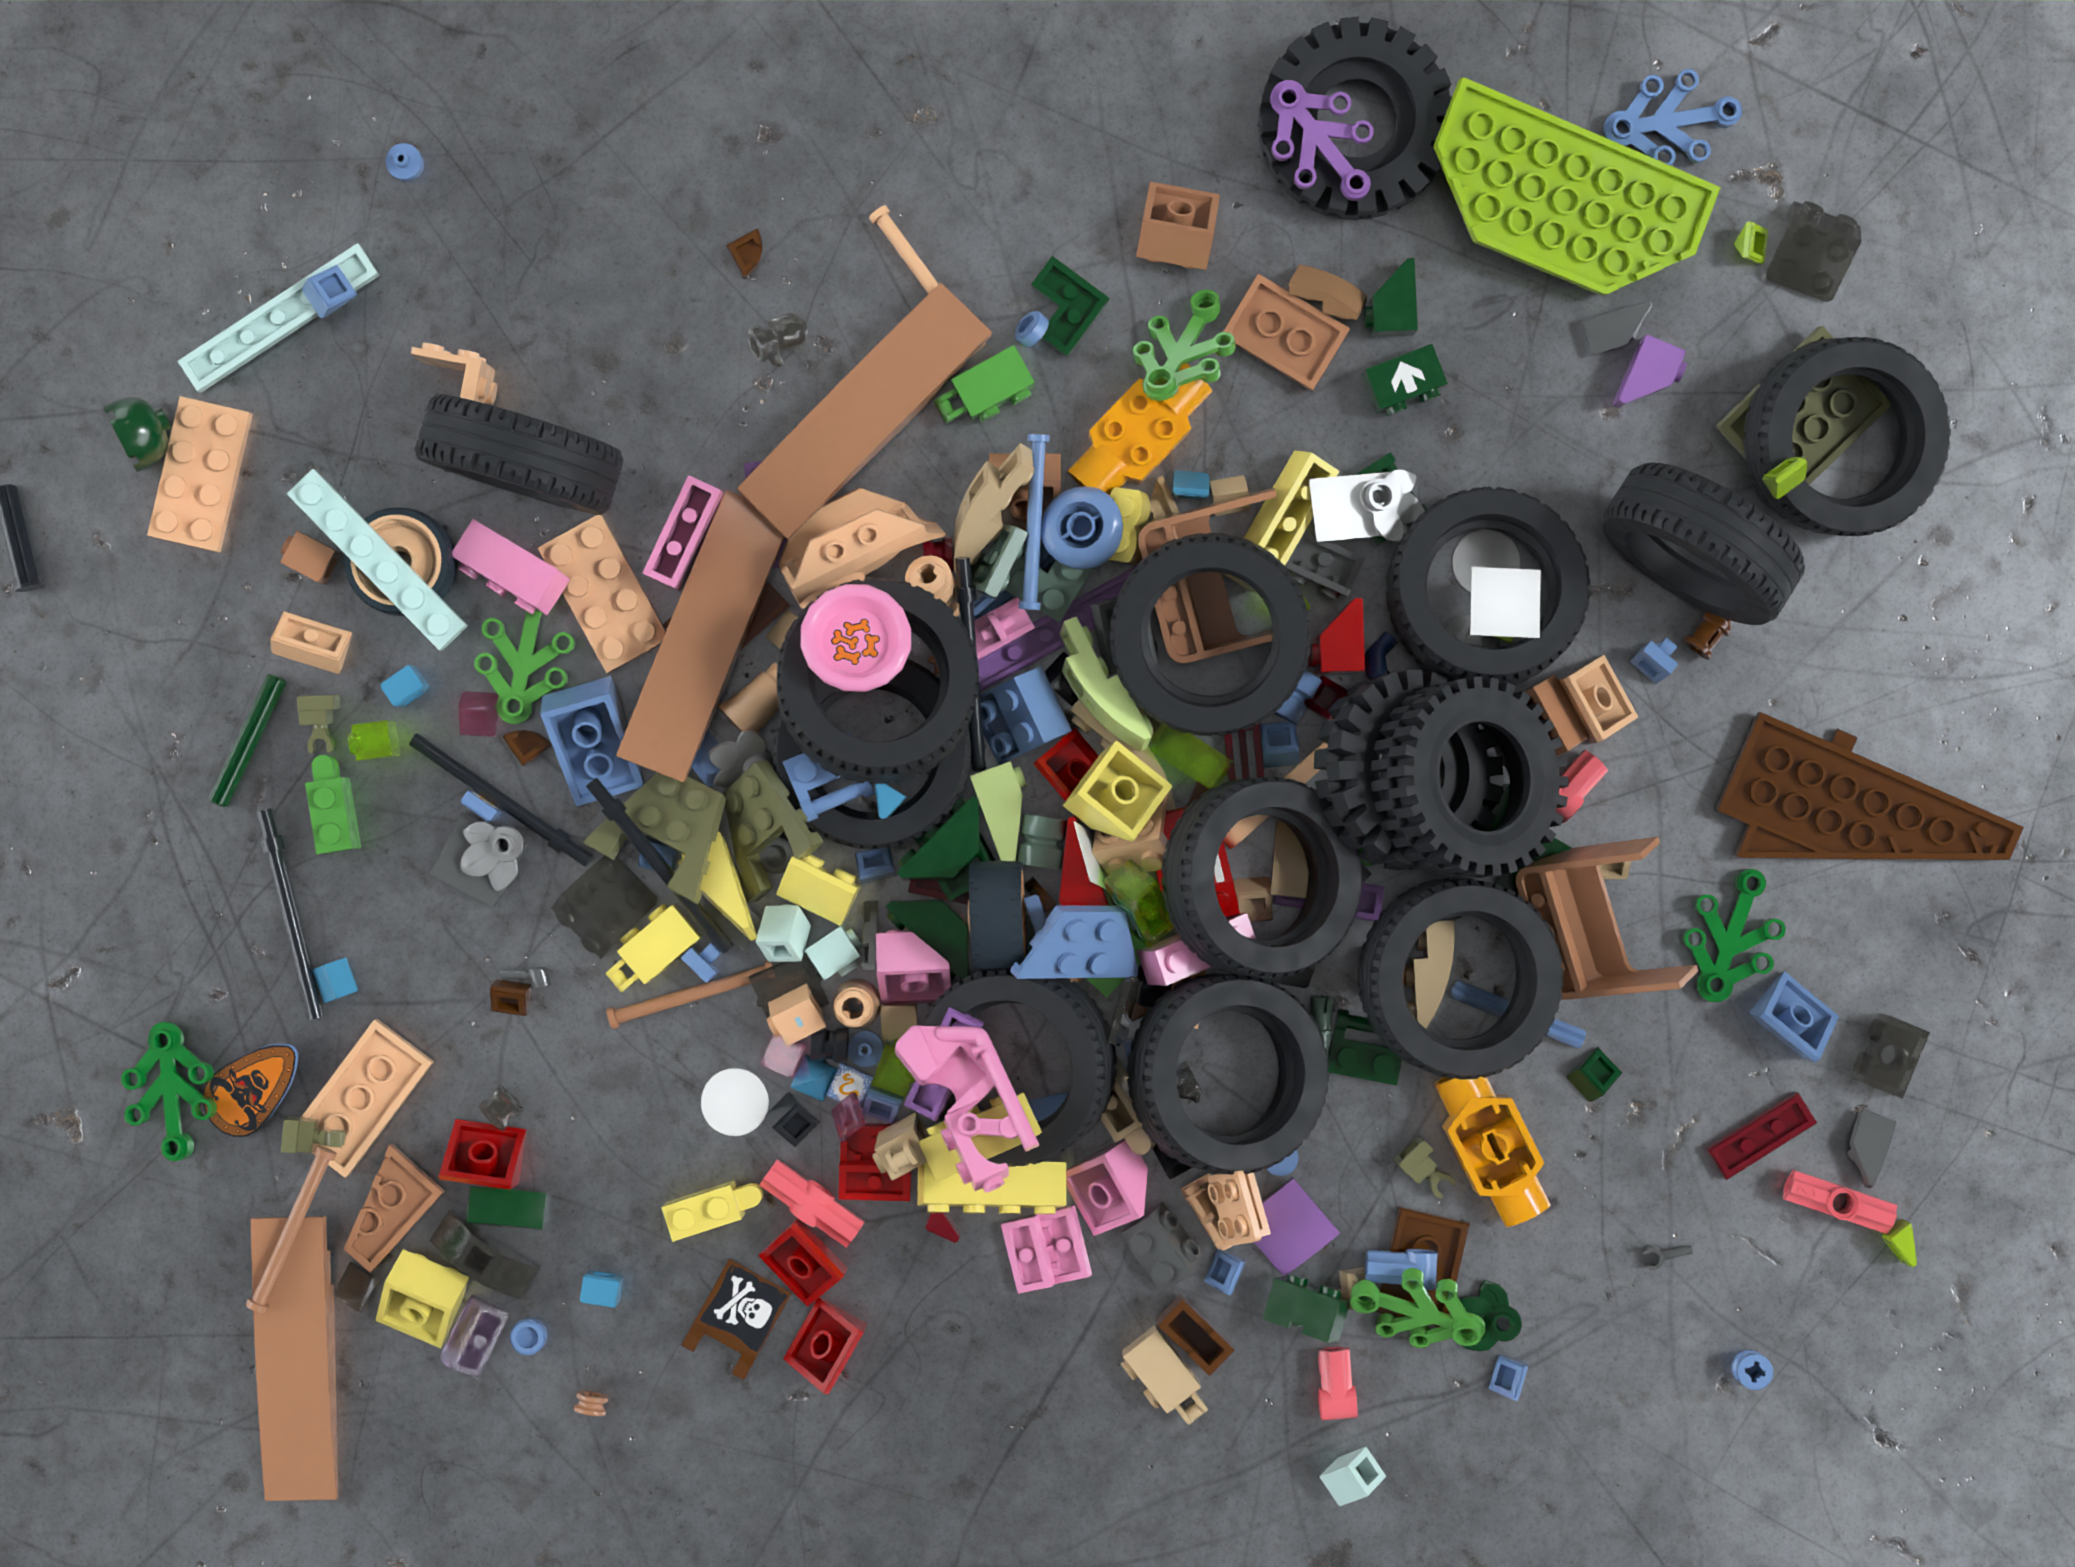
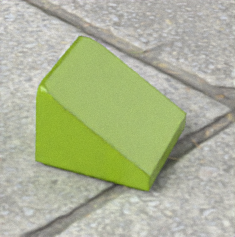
[1762,457,1807,499]
[1881,1219,1917,1267]

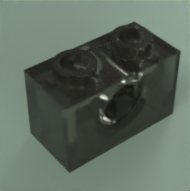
[1853,1013,1930,1099]

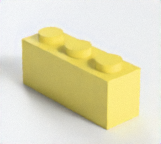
[918,1092,1042,1182]

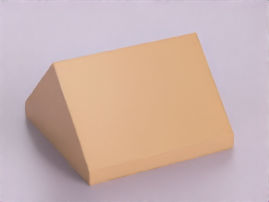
[1558,655,1638,744]

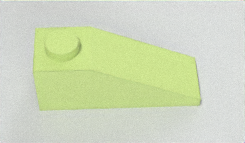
[970,761,1027,861]

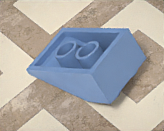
[540,676,645,806]

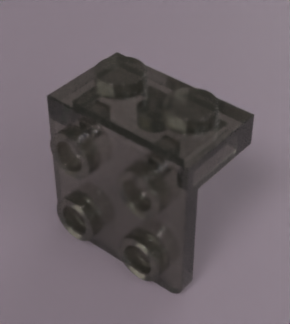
[1766,201,1862,302]
[551,856,658,959]

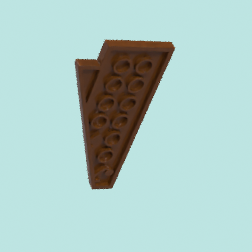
[1715,712,2024,860]

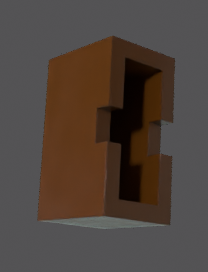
[1156,1293,1235,1376]

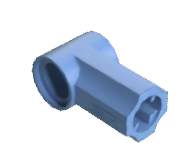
[1365,1249,1438,1290]

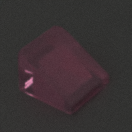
[458,691,498,737]
[761,1035,808,1079]

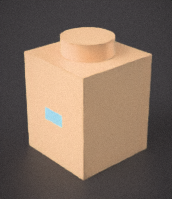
[766,983,826,1046]

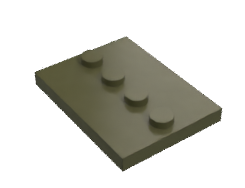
[1716,326,1892,485]

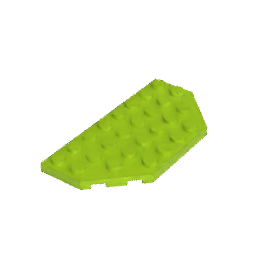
[1433,77,1721,296]

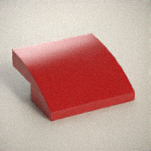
[838,1122,912,1202]

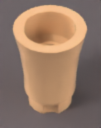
[717,663,779,734]
[832,979,881,1029]

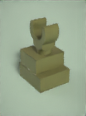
[297,694,341,753]
[281,1116,346,1153]
[1393,1135,1456,1199]

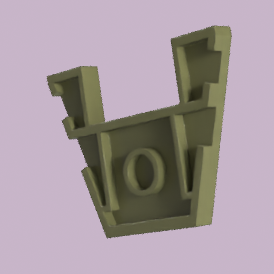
[723,760,823,903]
[583,772,726,905]

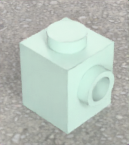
[756,904,811,962]
[805,925,862,980]
[1319,1447,1386,1507]

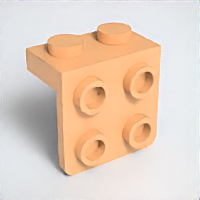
[410,343,497,404]
[1092,793,1168,880]
[1208,1170,1271,1246]

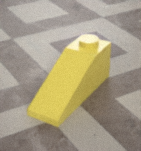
[678,832,757,941]

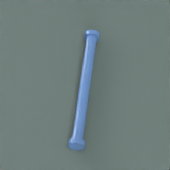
[1018,434,1050,610]

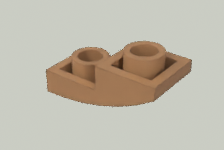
[1288,264,1367,320]

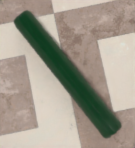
[209,674,286,807]

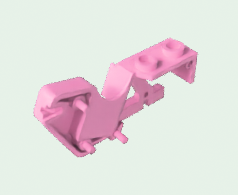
[895,1026,1039,1192]

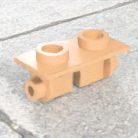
[1180,1172,1231,1251]

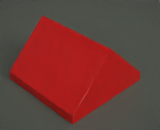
[1033,728,1099,802]
[439,1119,526,1190]
[758,1218,848,1307]
[783,1297,867,1395]

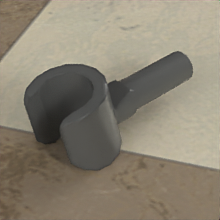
[499,967,552,989]
[1642,1245,1693,1270]

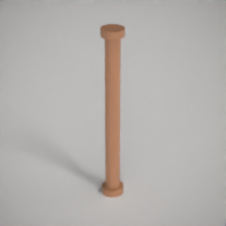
[606,960,778,1029]
[245,1145,337,1314]

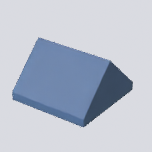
[1748,971,1839,1063]

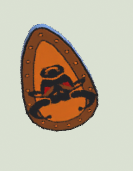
[203,1044,298,1137]

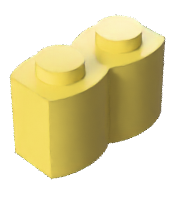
[1109,487,1150,565]

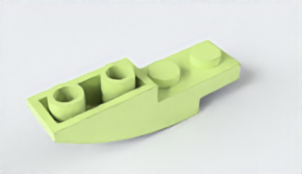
[1060,616,1153,751]

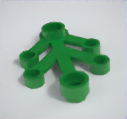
[1682,869,1786,1002]
[121,1022,217,1162]

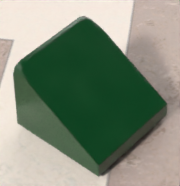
[1567,1047,1622,1102]

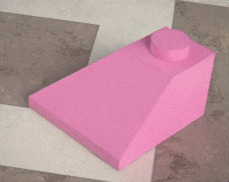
[876,930,952,1005]
[1066,1139,1148,1236]

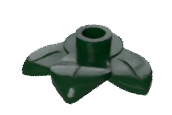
[1459,1280,1522,1351]

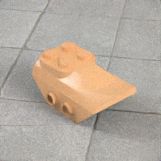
[778,487,946,608]

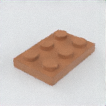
[1223,274,1350,392]

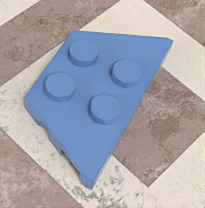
[1010,906,1138,979]

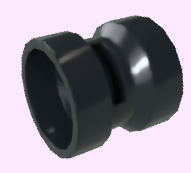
[810,1027,849,1064]

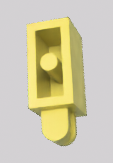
[605,904,703,993]
[661,1180,763,1242]

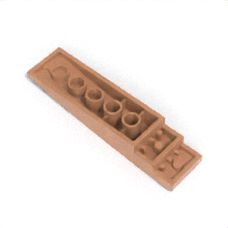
[737,283,992,540]
[616,490,785,783]
[251,1215,338,1501]

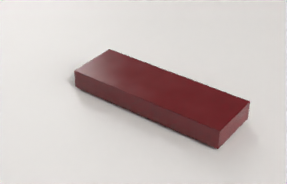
[1705,1092,1817,1180]

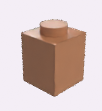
[280,531,343,585]

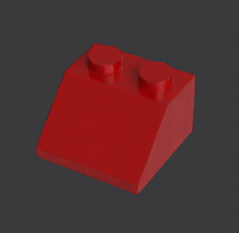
[1308,598,1365,675]

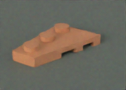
[344,1143,445,1273]

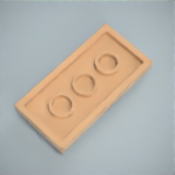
[147,396,253,553]
[538,515,666,674]
[302,1019,434,1178]

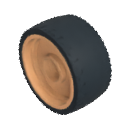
[344,507,457,616]
[968,861,1026,970]

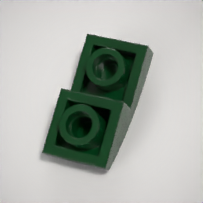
[465,1186,547,1230]

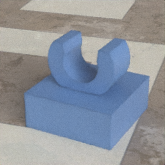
[1629,637,1678,684]
[681,942,722,983]

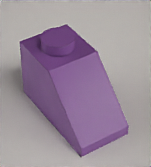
[1612,334,1687,408]

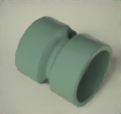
[1016,814,1068,870]

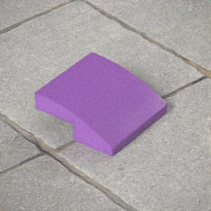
[1254,1177,1340,1277]

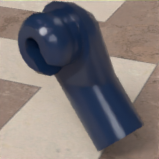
[1364,631,1398,680]

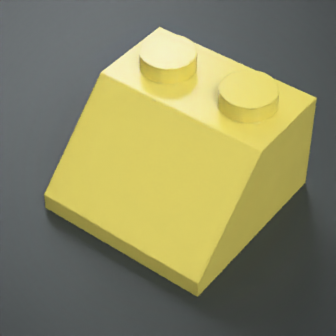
[1063,740,1172,842]
[375,1249,469,1348]

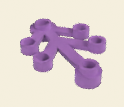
[1270,80,1374,201]

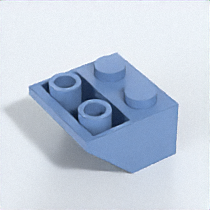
[980,666,1072,766]

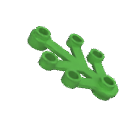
[1133,290,1236,401]
[474,610,575,724]
[1350,1268,1485,1348]

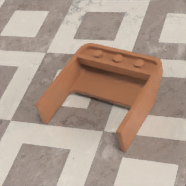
[1138,488,1277,663]
[1516,837,1698,1000]

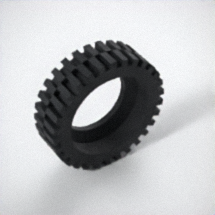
[1371,677,1569,880]

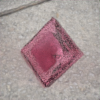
[831,1092,867,1142]

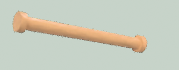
[869,205,986,356]

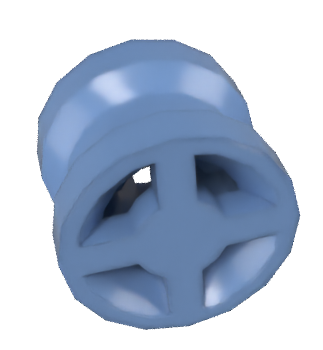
[1731,1349,1773,1390]

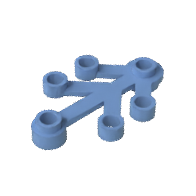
[1603,69,1742,166]

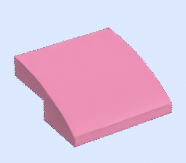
[1001,1205,1092,1294]

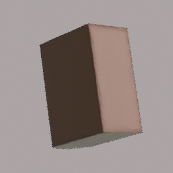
[1830,728,1857,752]

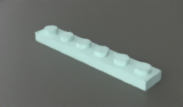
[178,243,380,393]
[287,469,468,651]

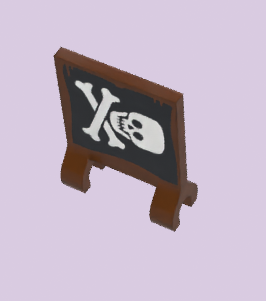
[681,1258,792,1380]

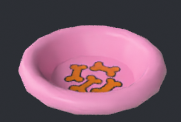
[800,584,911,692]

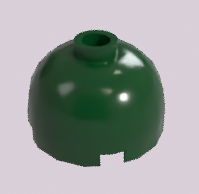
[103,397,172,472]

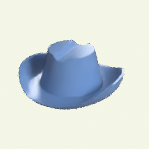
[1041,486,1123,569]

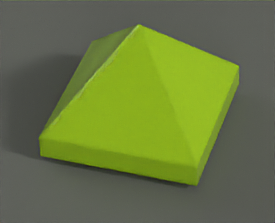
[1734,222,1769,265]

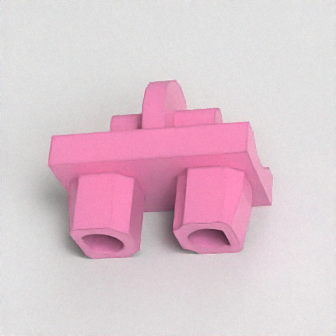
[975,597,1035,660]

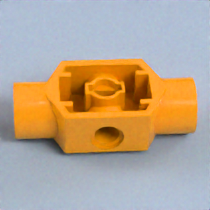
[1067,363,1212,495]
[1434,1076,1550,1227]

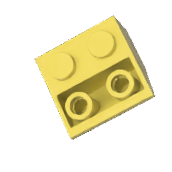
[776,854,861,926]

